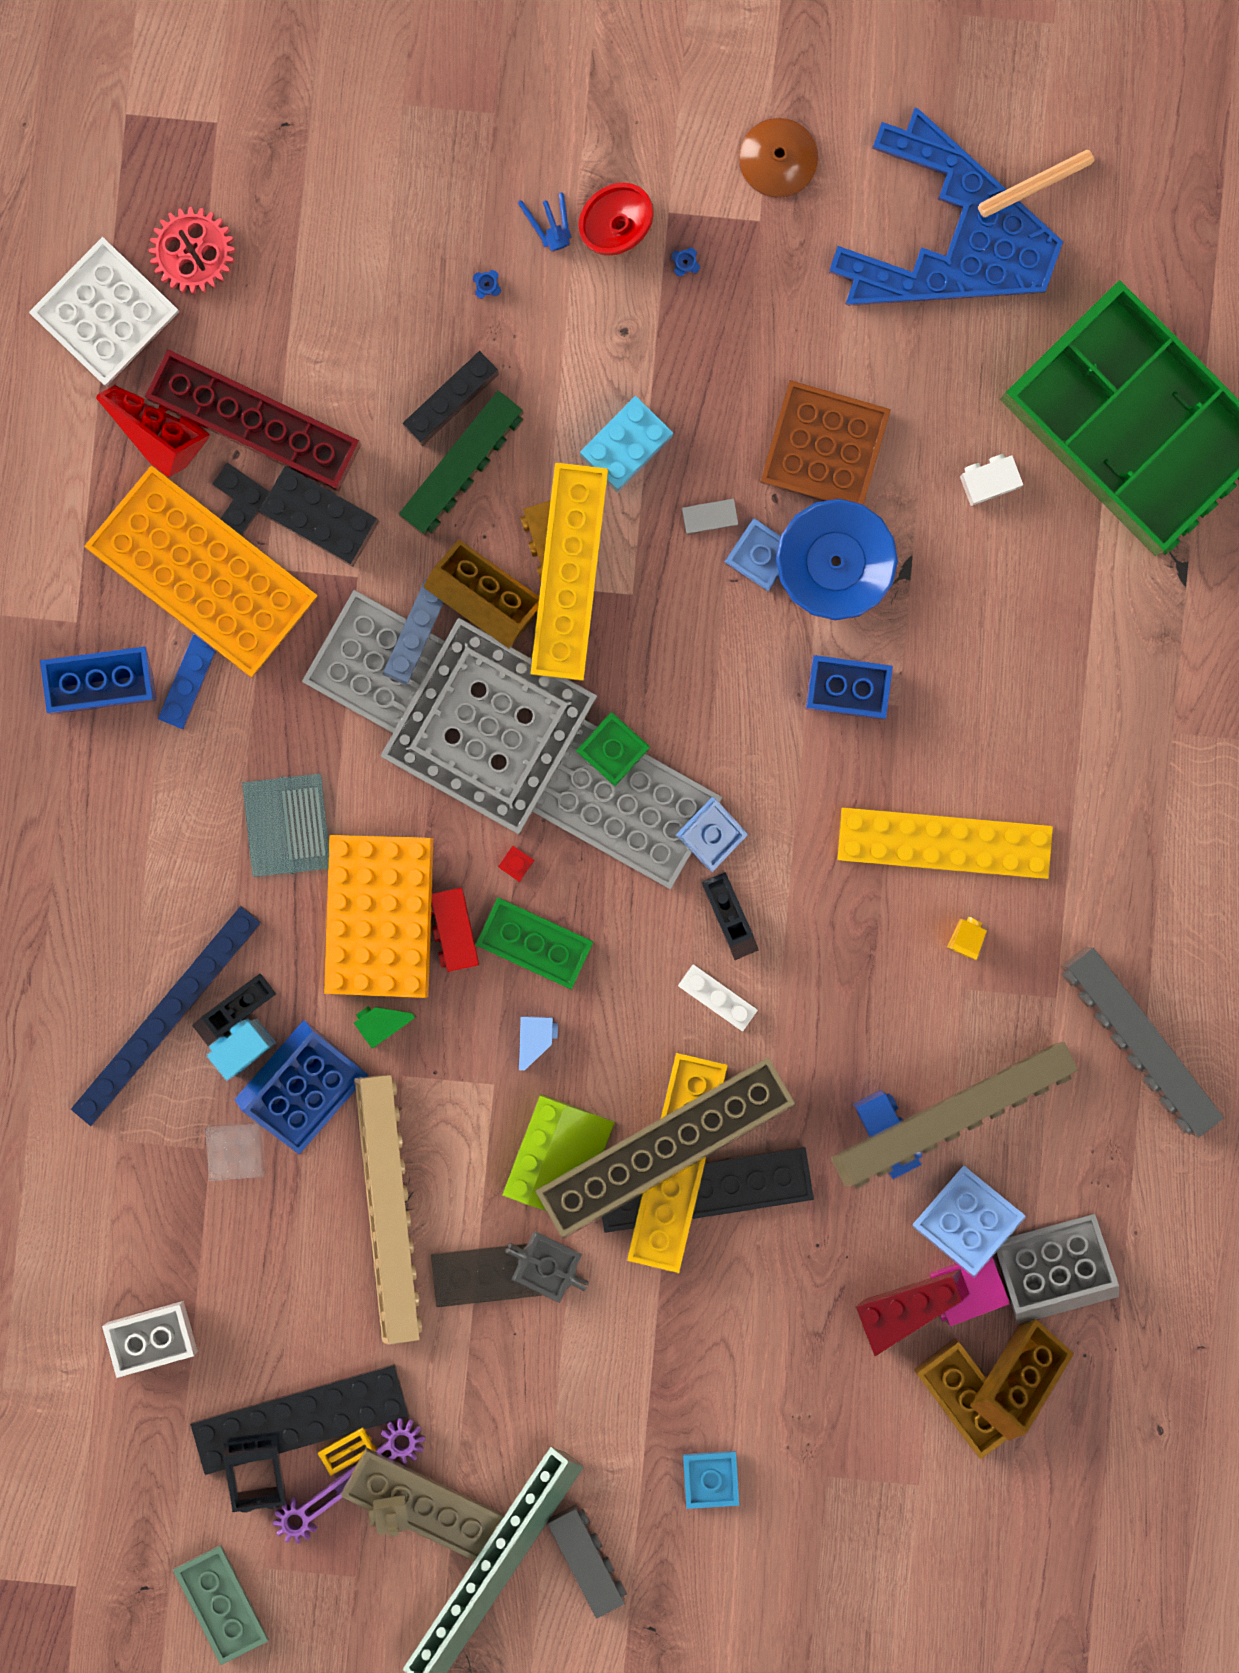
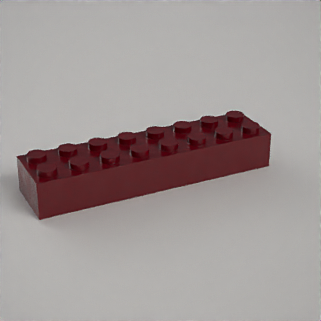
[144,349,362,492]

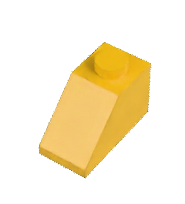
[947,917,987,960]

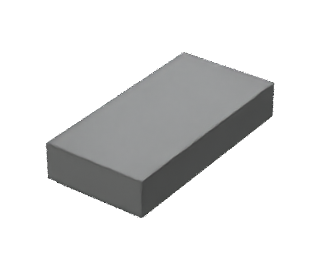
[682,499,738,535]

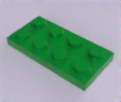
[476,897,594,990]

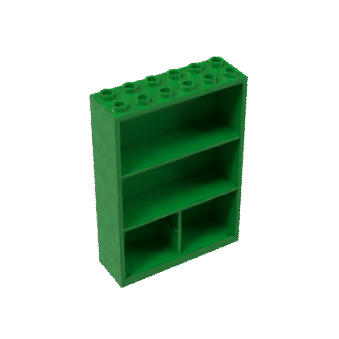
[1000,279,1239,556]

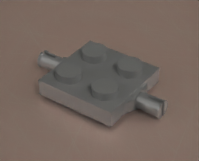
[506,1231,589,1303]

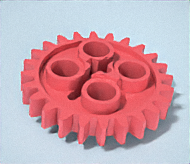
[149,207,236,294]

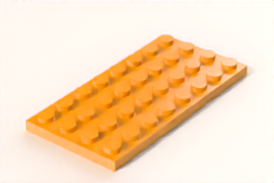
[84,465,318,679]

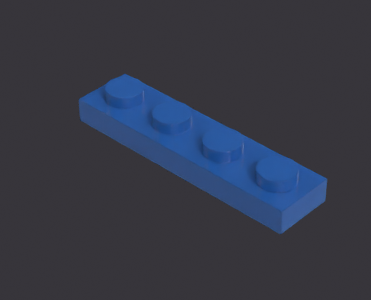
[158,633,216,730]

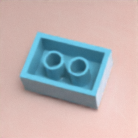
[580,396,673,493]
[206,1018,277,1081]

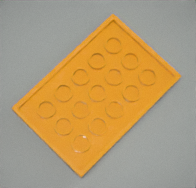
[324,835,434,998]

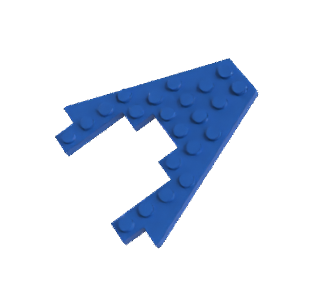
[828,108,1063,306]

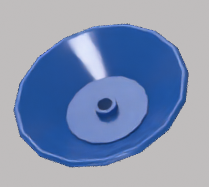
[776,499,898,620]

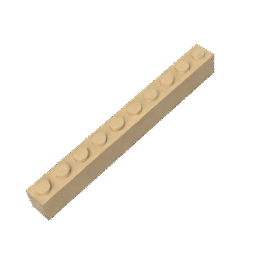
[354,1075,422,1345]

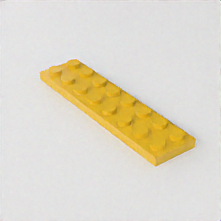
[531,462,608,681]
[837,808,1053,879]
[627,1053,728,1273]

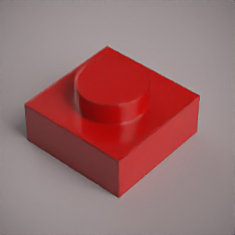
[498,846,535,882]

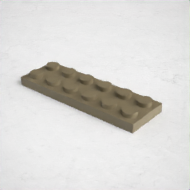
[341,1448,505,1561]

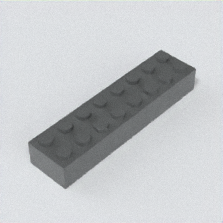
[1061,947,1224,1137]

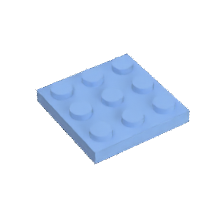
[912,1165,1025,1278]

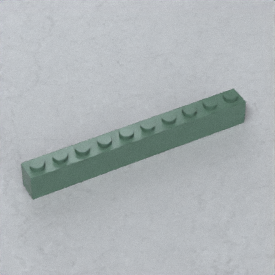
[403,1447,584,1673]

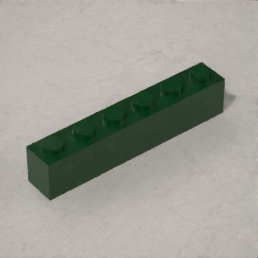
[398,390,524,536]

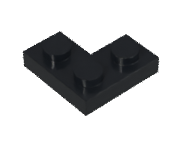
[213,463,269,536]

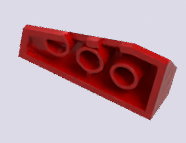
[96,385,210,477]

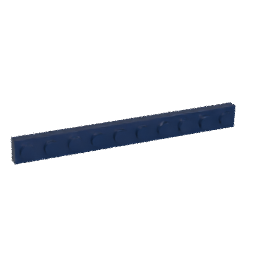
[70,906,261,1126]

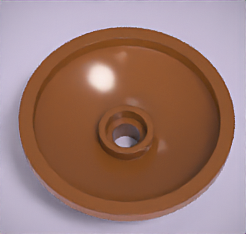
[739,118,818,198]

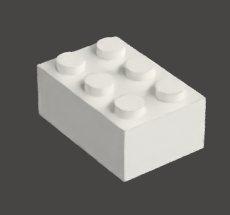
[102,1301,198,1378]

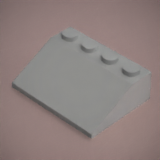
[996,1214,1119,1325]

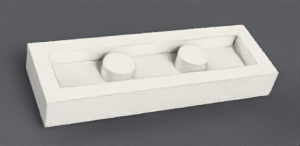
[678,964,758,1032]

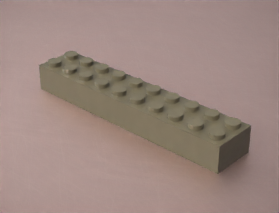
[536,1057,795,1239]

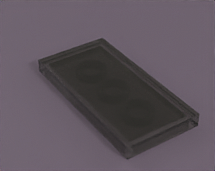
[431,1243,542,1307]

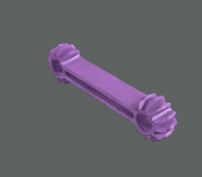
[273,1418,425,1544]

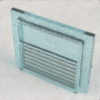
[242,774,330,877]

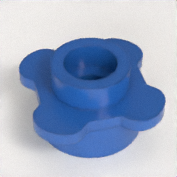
[671,247,700,277]
[473,270,501,299]

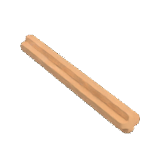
[978,150,1095,217]

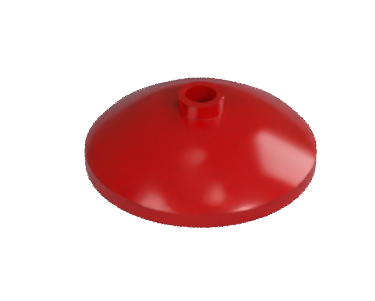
[578,182,654,256]

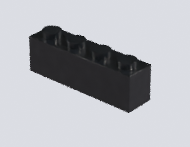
[402,351,499,446]

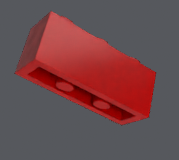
[431,887,480,972]

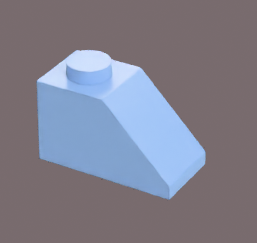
[519,1016,558,1070]

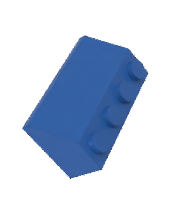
[40,646,157,715]

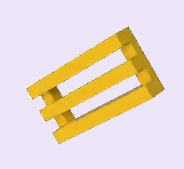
[318,1427,377,1476]

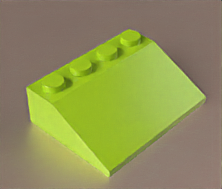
[502,1094,615,1211]

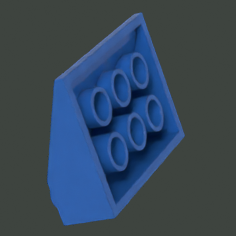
[234,1020,368,1154]

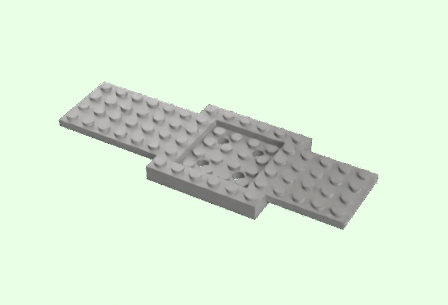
[302,590,722,890]

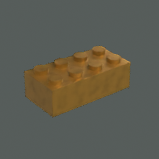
[423,539,539,649]
[970,1319,1074,1440]
[914,1338,1008,1460]

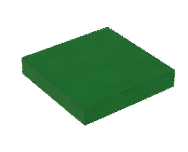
[576,712,651,786]

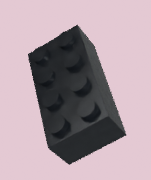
[259,466,379,567]

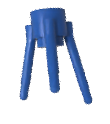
[518,192,572,252]

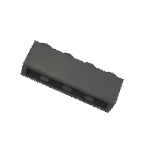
[547,1505,627,1619]

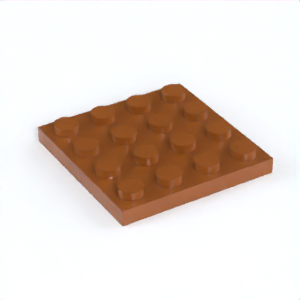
[760,380,891,504]

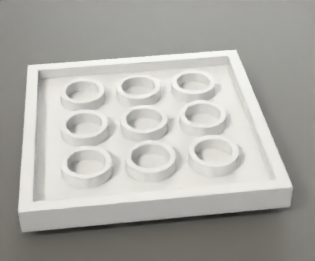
[29,237,180,387]

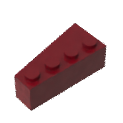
[856,1269,970,1356]

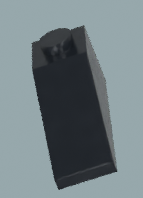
[701,872,759,960]
[192,973,276,1046]

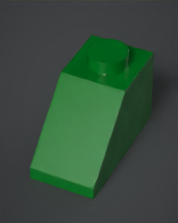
[354,1006,417,1049]

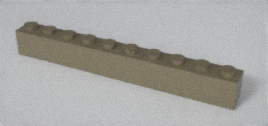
[831,1042,1078,1189]

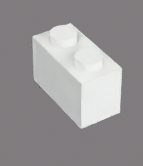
[960,454,1023,506]

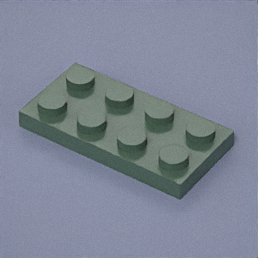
[173,1544,269,1665]

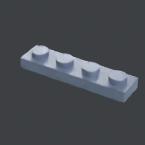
[383,580,444,685]

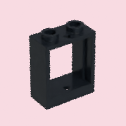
[223,1436,286,1513]

